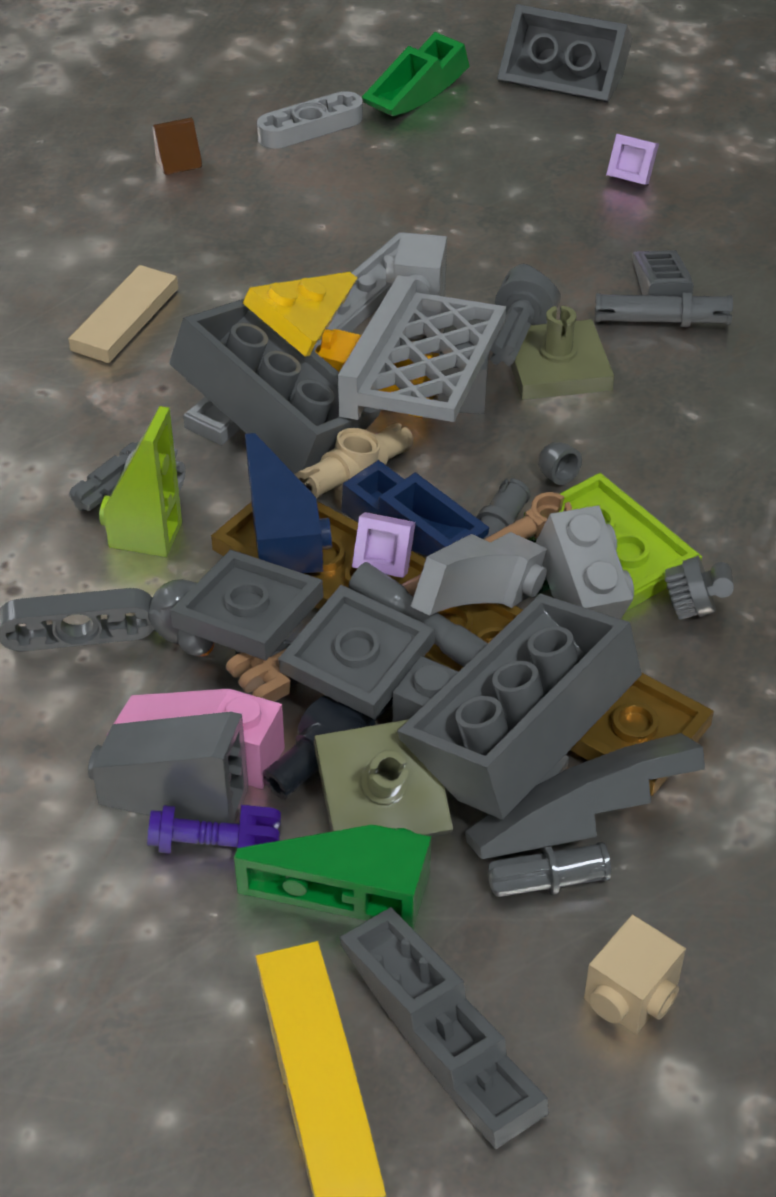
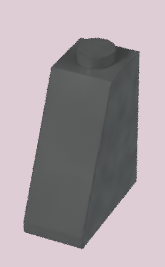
[88,712,248,825]

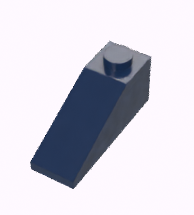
[245,433,332,574]

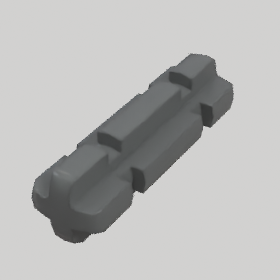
[69,441,140,511]

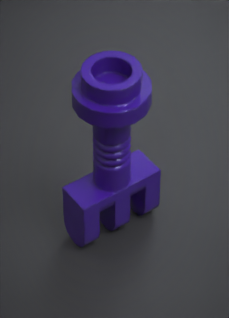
[147,805,281,853]

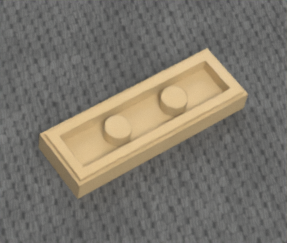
[68,265,178,363]

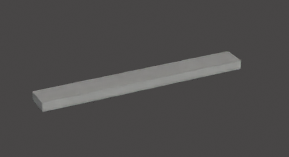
[183,232,401,446]

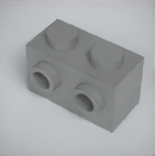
[386,232,447,341]
[535,505,634,619]

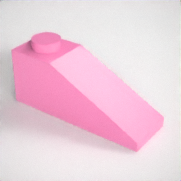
[106,689,285,790]

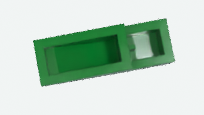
[362,32,470,116]

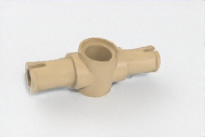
[295,422,413,499]

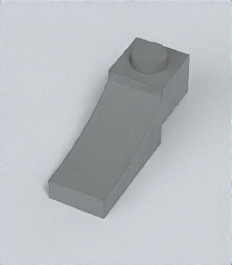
[411,532,548,616]

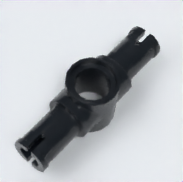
[263,696,393,800]

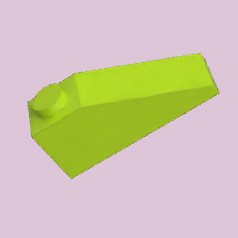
[99,406,182,557]

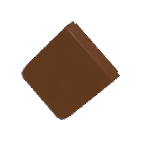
[153,117,202,175]

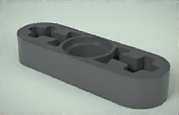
[0,588,154,651]

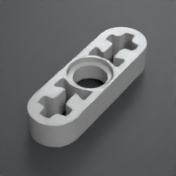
[257,91,363,149]

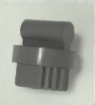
[665,556,734,620]

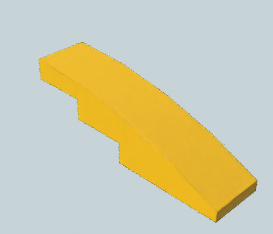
[255,941,386,1197]

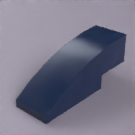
[341,460,489,556]

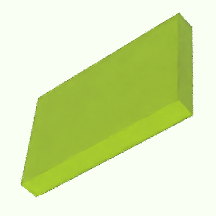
[523,473,702,611]

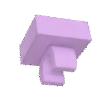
[606,134,659,185]
[352,512,416,578]

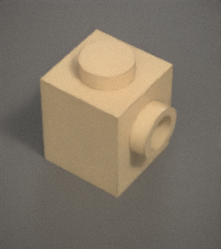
[584,914,686,1034]

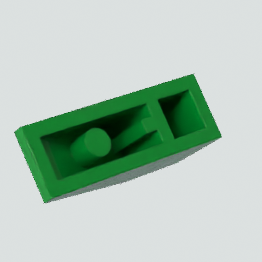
[234,824,431,930]

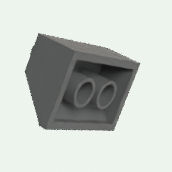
[497,4,633,102]

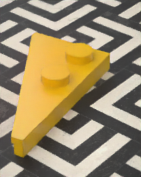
[243,271,357,357]

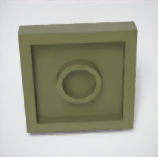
[510,306,614,400]
[313,719,453,837]

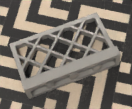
[338,275,506,422]

